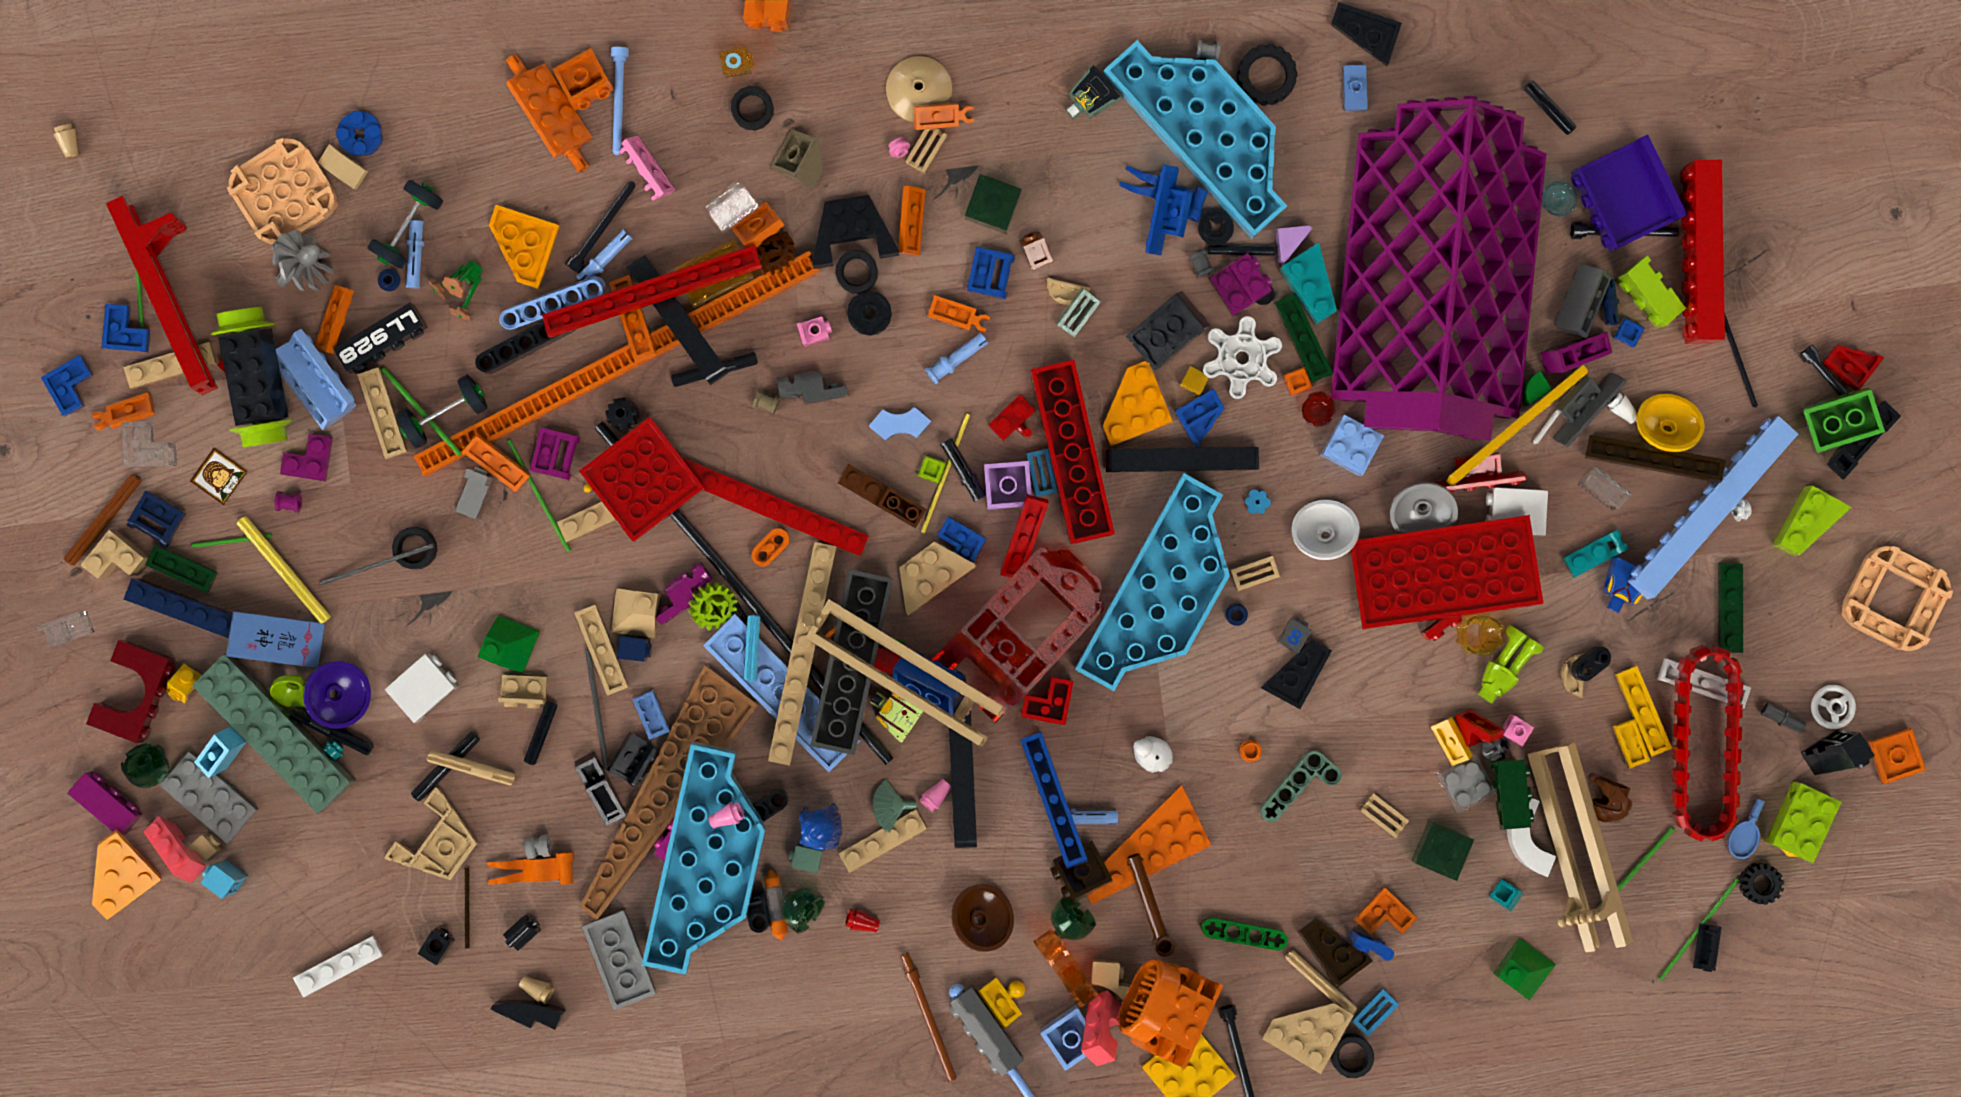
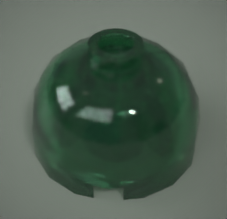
[121,743,169,788]
[782,888,825,934]
[1051,897,1096,941]

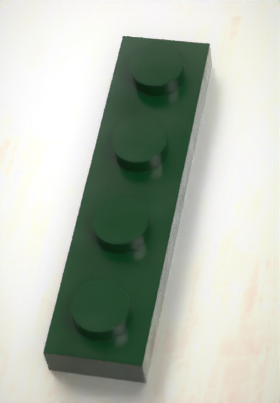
[1274,293,1333,383]
[1718,564,1743,653]

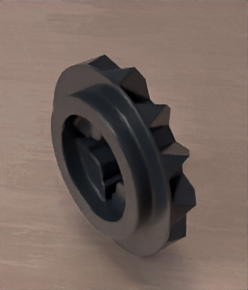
[1198,210,1234,246]

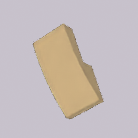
[318,144,368,190]

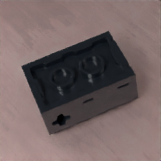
[1126,291,1211,371]

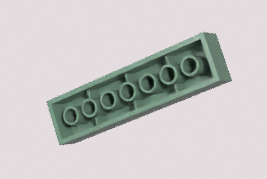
[192,654,356,814]

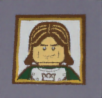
[190,448,248,505]

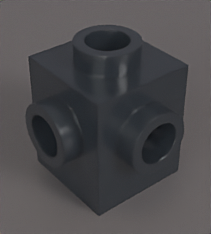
[605,397,639,431]

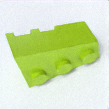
[1616,255,1686,328]
[1772,485,1852,556]

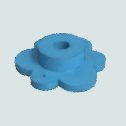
[1245,489,1271,514]

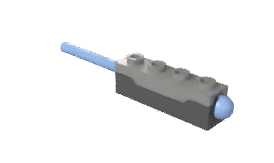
[949,984,1035,1097]

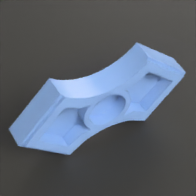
[869,407,931,441]

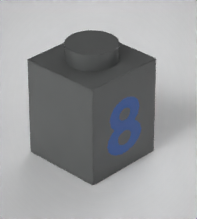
[1277,617,1312,653]

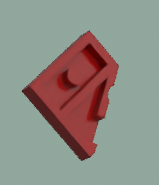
[1823,345,1884,391]

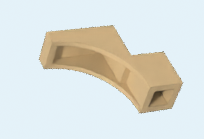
[1091,959,1131,1000]

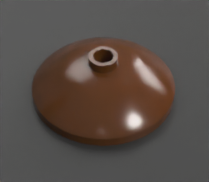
[951,884,1014,952]

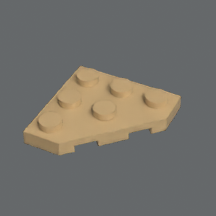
[1262,1003,1354,1074]

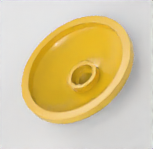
[1636,394,1705,452]

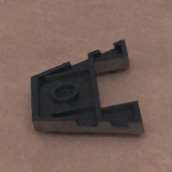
[812,195,900,269]

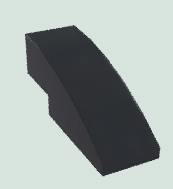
[575,751,626,826]
[490,1000,566,1030]

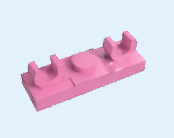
[619,135,675,200]

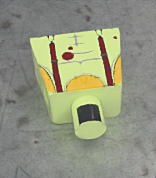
[870,691,923,743]

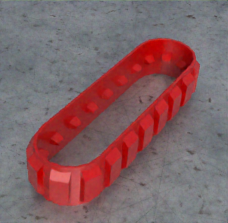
[1671,645,1744,842]

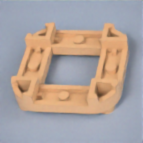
[1841,546,1953,651]

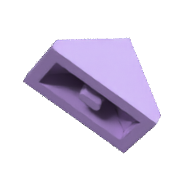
[1275,225,1313,265]

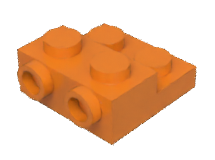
[552,48,614,111]

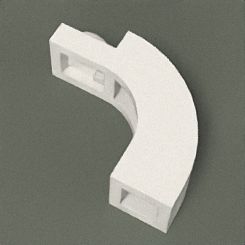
[1507,798,1556,877]

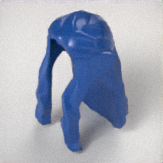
[799,803,843,851]

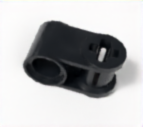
[747,888,771,933]

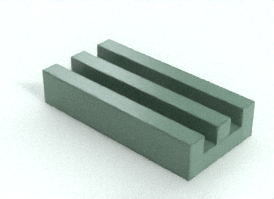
[1055,288,1101,338]

